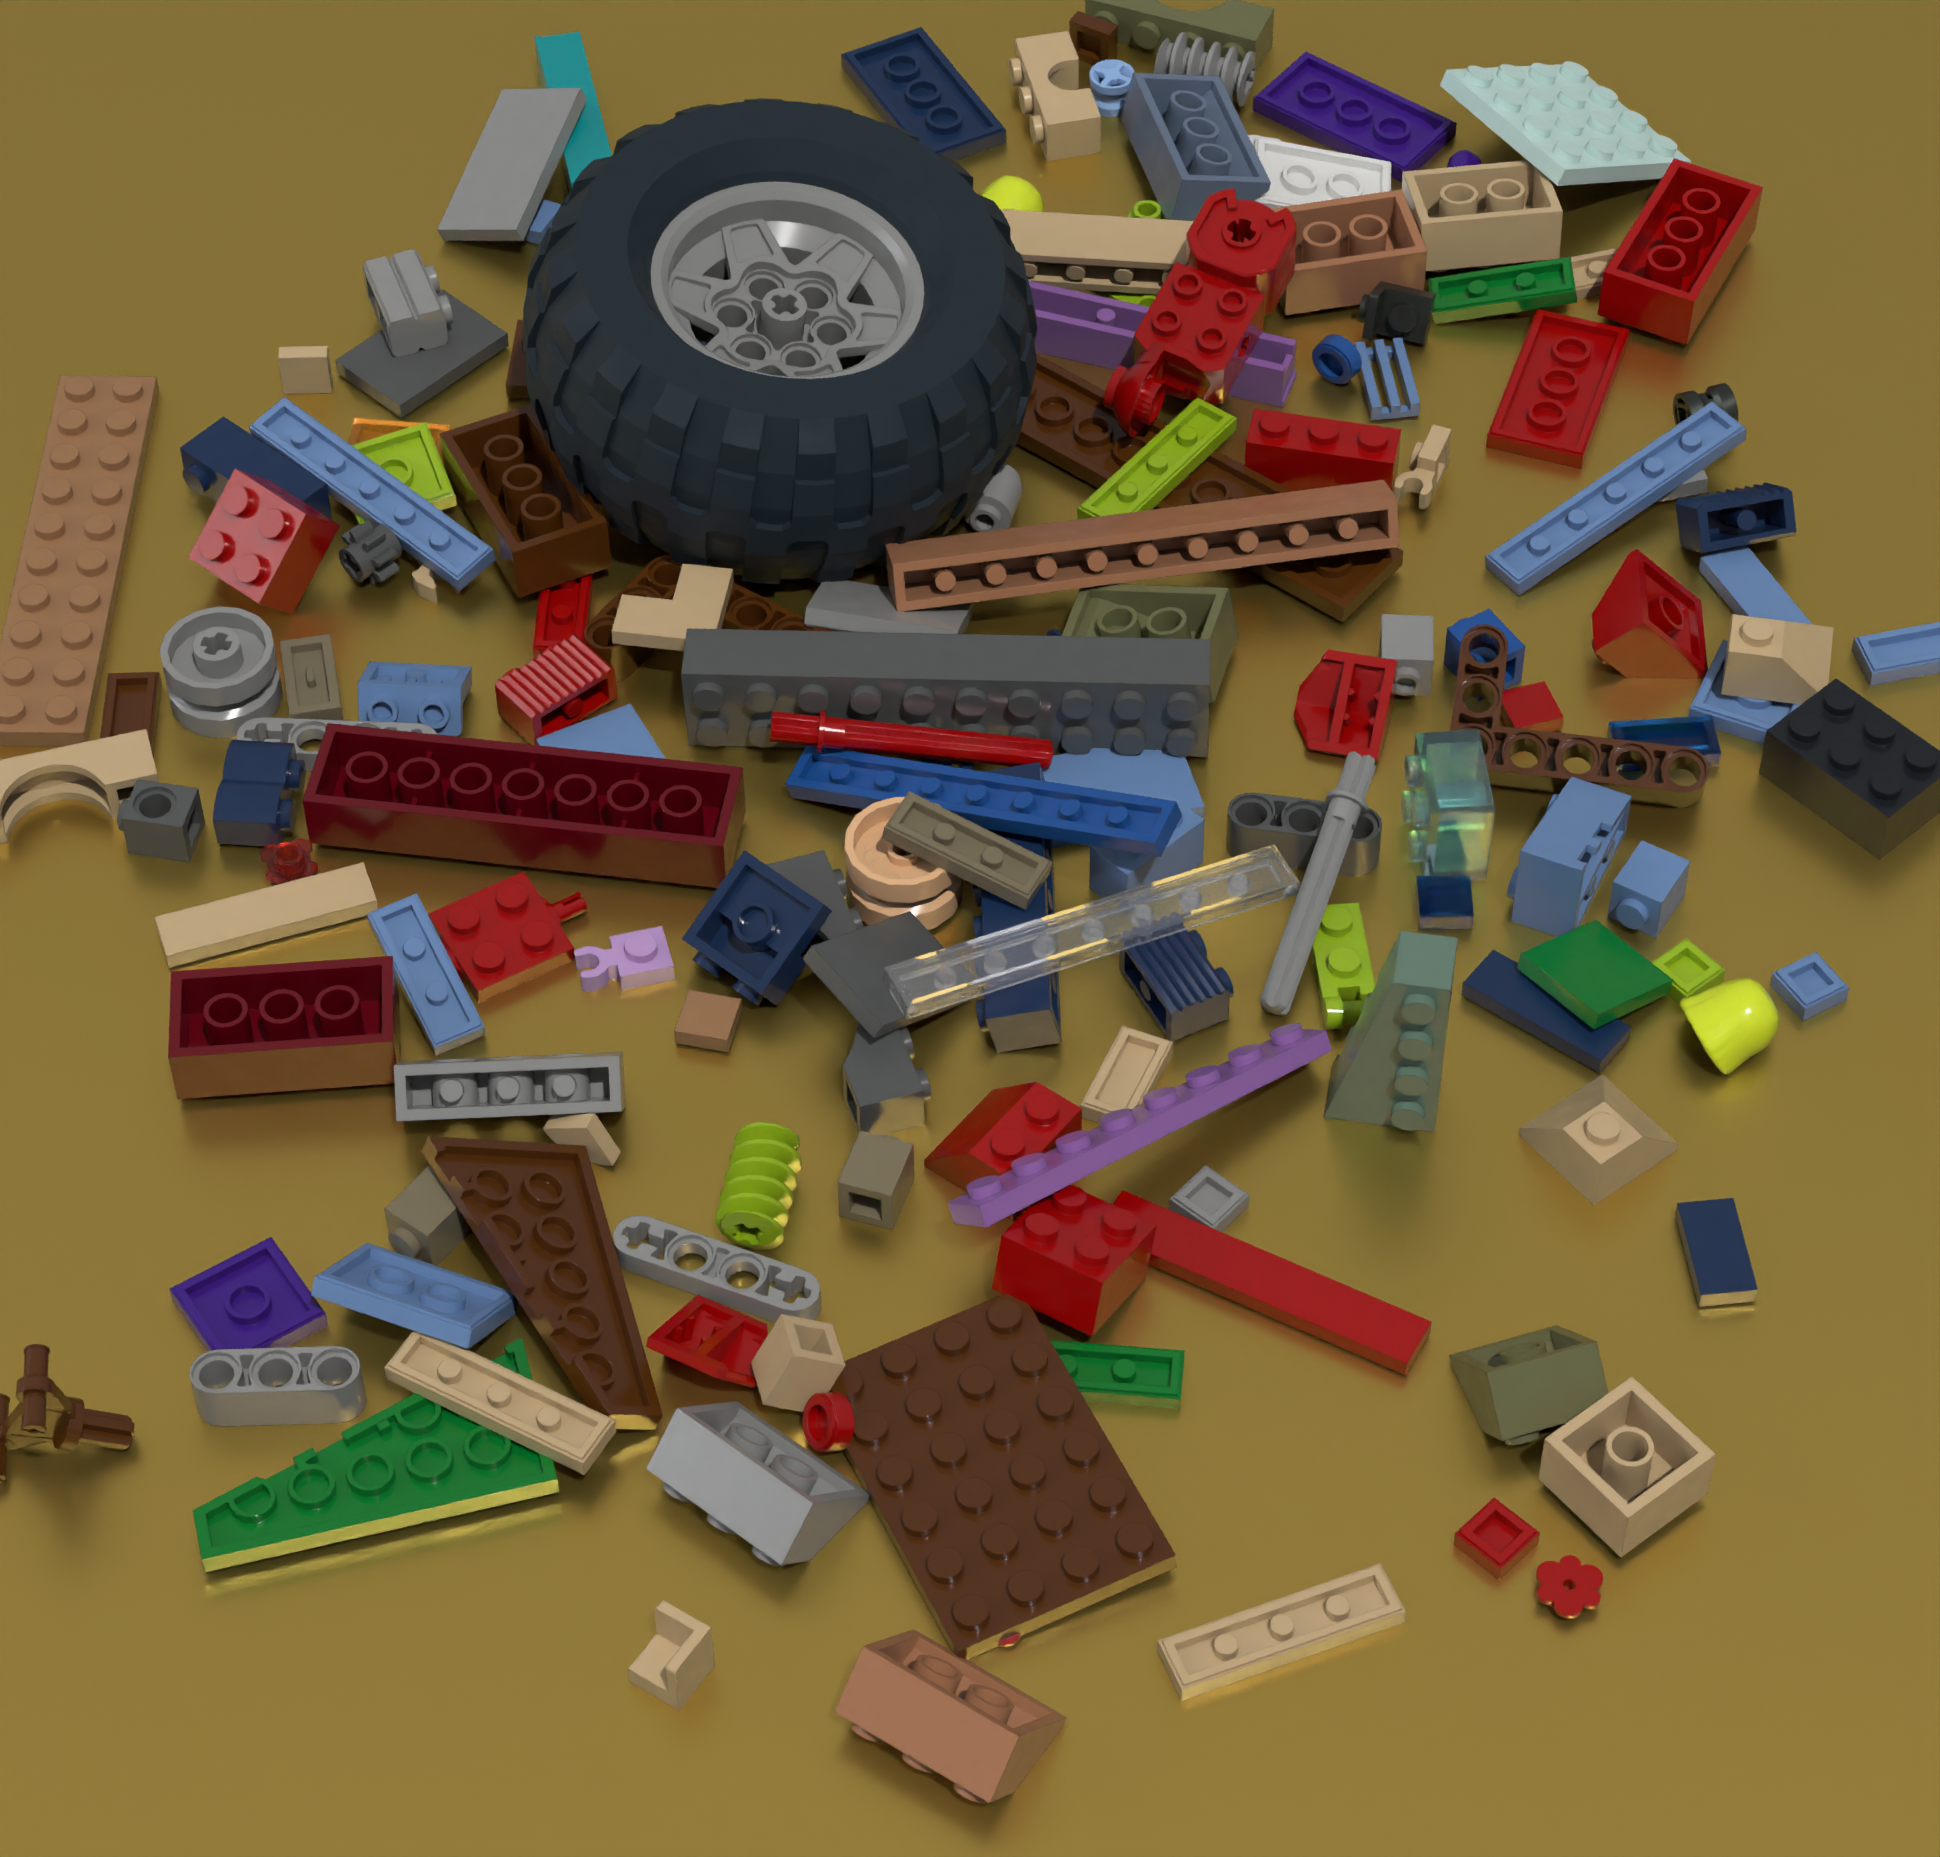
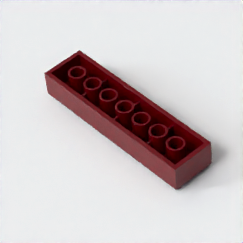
[302,723,746,888]

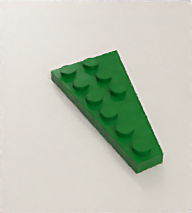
[193,1337,559,1573]

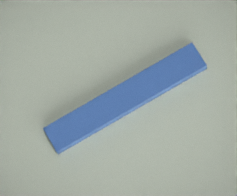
[249,397,496,591]
[1485,402,1746,596]

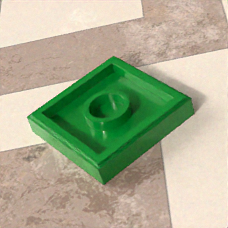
[1517,920,1673,1029]

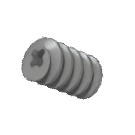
[1154,32,1256,108]

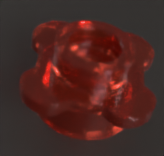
[260,838,318,886]

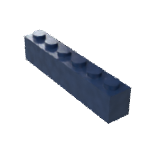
[972,762,1062,1053]

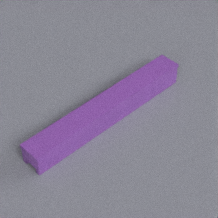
[1028,280,1297,408]

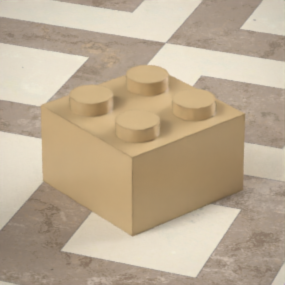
[1538,1377,1716,1557]

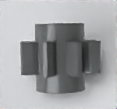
[339,520,402,586]

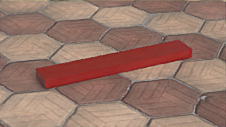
[1113,1190,1432,1376]

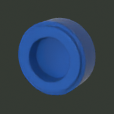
[1312,334,1362,384]

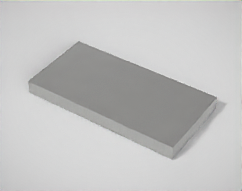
[437,88,587,241]

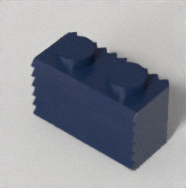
[1675,482,1797,553]
[1119,915,1234,1042]

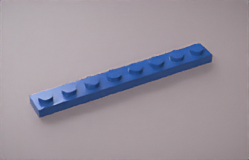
[785,746,1182,857]

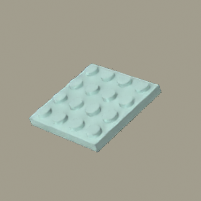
[1440,61,1691,186]

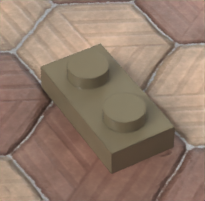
[279,634,343,720]

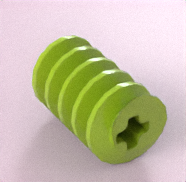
[715,1122,802,1250]

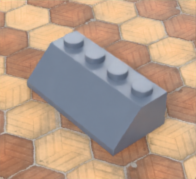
[1121,73,1271,221]

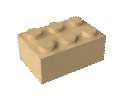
[1402,160,1563,273]

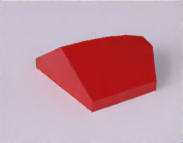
[1293,649,1398,762]
[646,1294,768,1388]

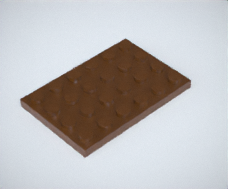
[829,1293,1177,1660]

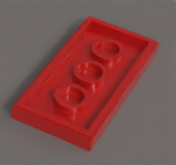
[1486,309,1630,469]

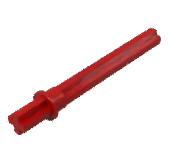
[769,710,1053,770]

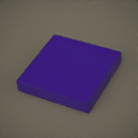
[170,1237,328,1351]

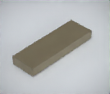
[882,791,1053,910]

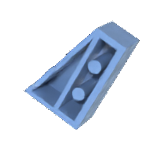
[1507,776,1632,937]

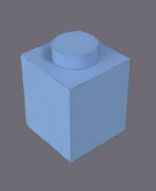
[1608,840,1690,938]

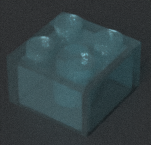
[1401,729,1495,884]

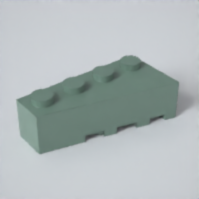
[1324,931,1458,1132]

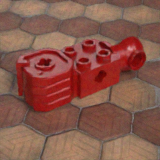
[1103,188,1297,437]

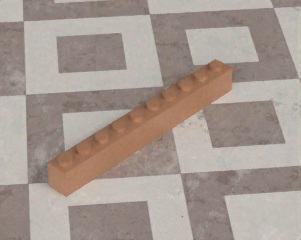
[885,480,1400,612]

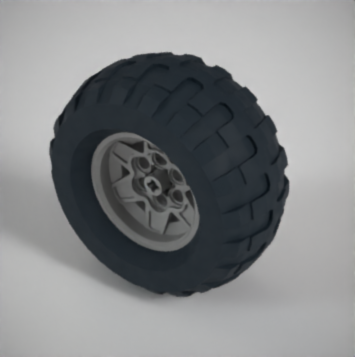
[522,98,1037,584]

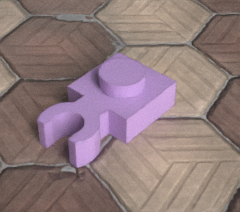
[574,926,675,992]

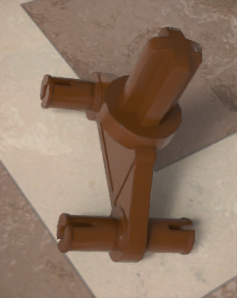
[0,1344,134,1484]

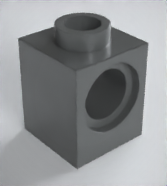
[117,779,205,862]

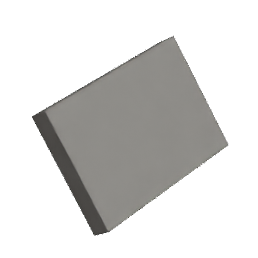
[804,580,974,634]

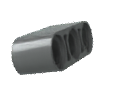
[1226,793,1382,876]

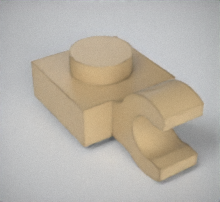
[1394,424,1452,509]

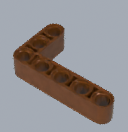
[584,555,831,683]
[1447,624,1709,808]

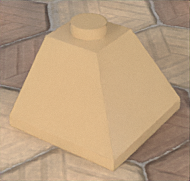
[1721,614,1834,705]
[1519,1074,1678,1205]

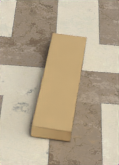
[154,862,378,968]
[384,1331,616,1475]
[1157,1563,1406,1701]

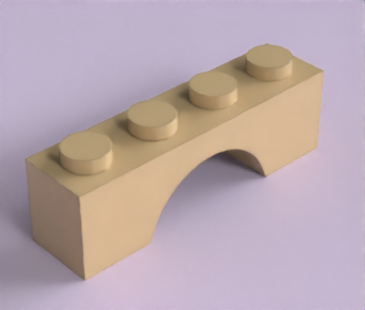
[0,729,159,844]

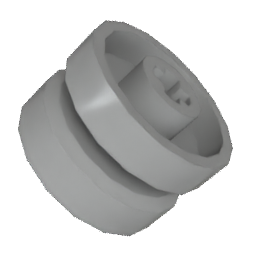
[159,606,283,738]

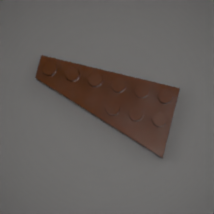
[421,1136,663,1430]

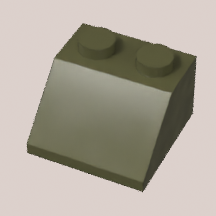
[1449,1325,1608,1445]

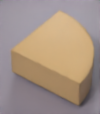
[543,1113,621,1166]

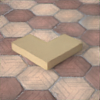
[612,564,734,651]

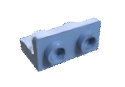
[358,661,472,736]

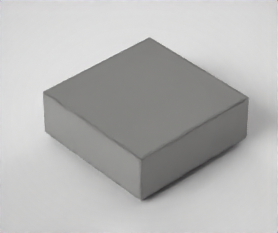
[1169,1165,1249,1232]

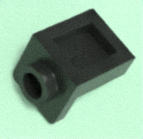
[1358,281,1436,344]

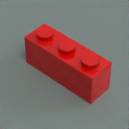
[1245,408,1402,492]

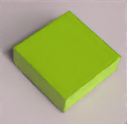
[1651,938,1725,1004]

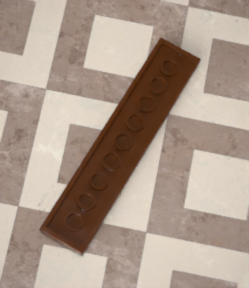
[1017,354,1403,622]

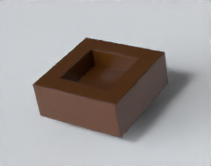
[1069,11,1118,66]

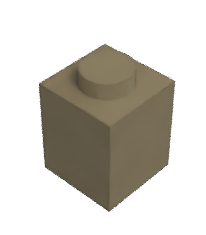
[838,1131,914,1230]
[384,1165,472,1266]

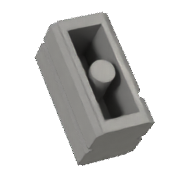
[362,249,453,358]

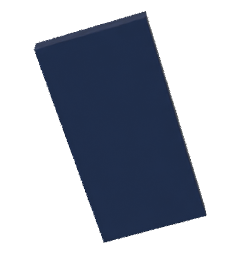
[841,27,1006,161]

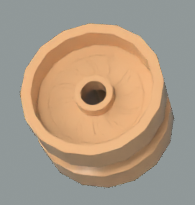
[844,797,963,930]

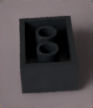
[1759,679,1940,860]

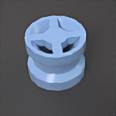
[1089,59,1135,117]

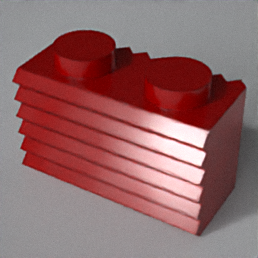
[495,635,618,745]

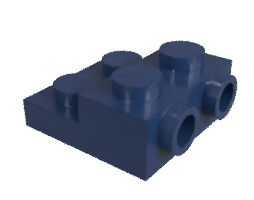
[682,850,832,1006]

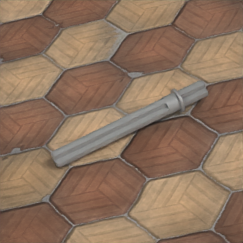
[1260,751,1376,1016]

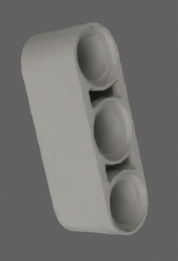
[189,1346,367,1427]

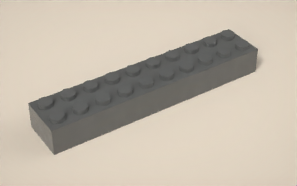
[681,628,1211,757]

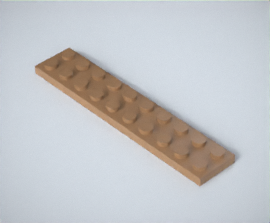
[0,375,159,747]

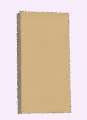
[1080,1025,1173,1124]

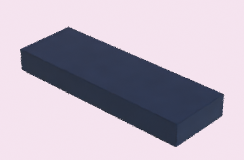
[1461,950,1631,1073]

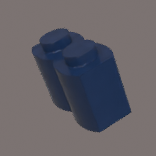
[213,740,306,847]

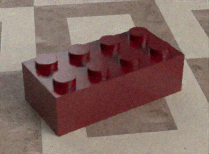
[168,956,400,1099]

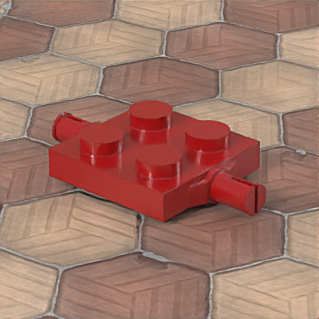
[428,871,588,1004]

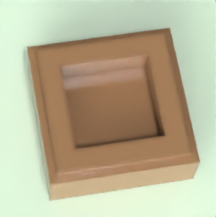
[674,990,742,1052]

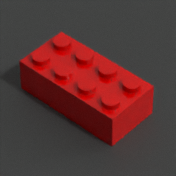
[1597,158,1763,345]

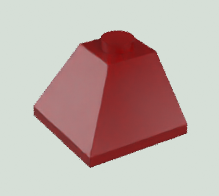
[1592,549,1708,679]

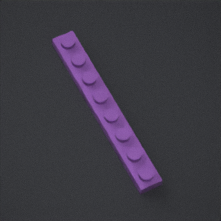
[948,1023,1332,1227]

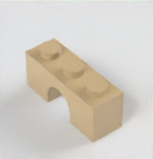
[1008,31,1101,161]

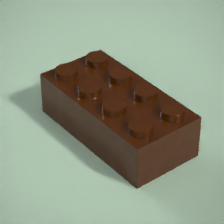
[439,404,612,598]

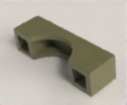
[1085,0,1274,74]

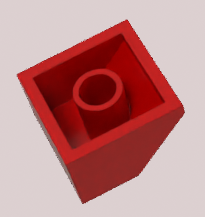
[924,1082,1082,1221]

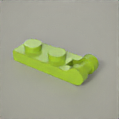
[1310,902,1375,1030]

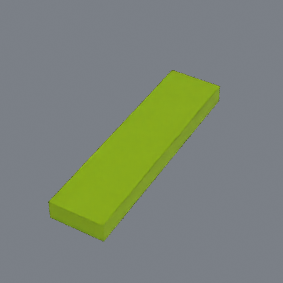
[1077,398,1237,519]

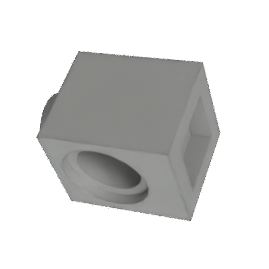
[1378,614,1434,696]

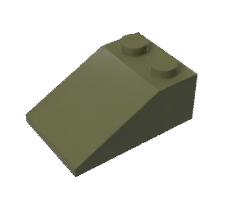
[1061,584,1239,704]

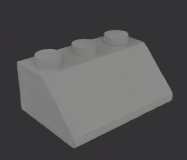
[646,1401,869,1567]

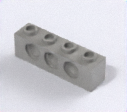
[394,1051,625,1121]

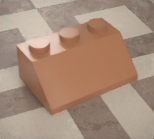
[834,1629,1067,1803]

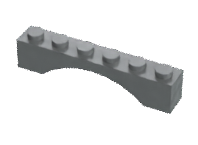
[766,850,931,1135]

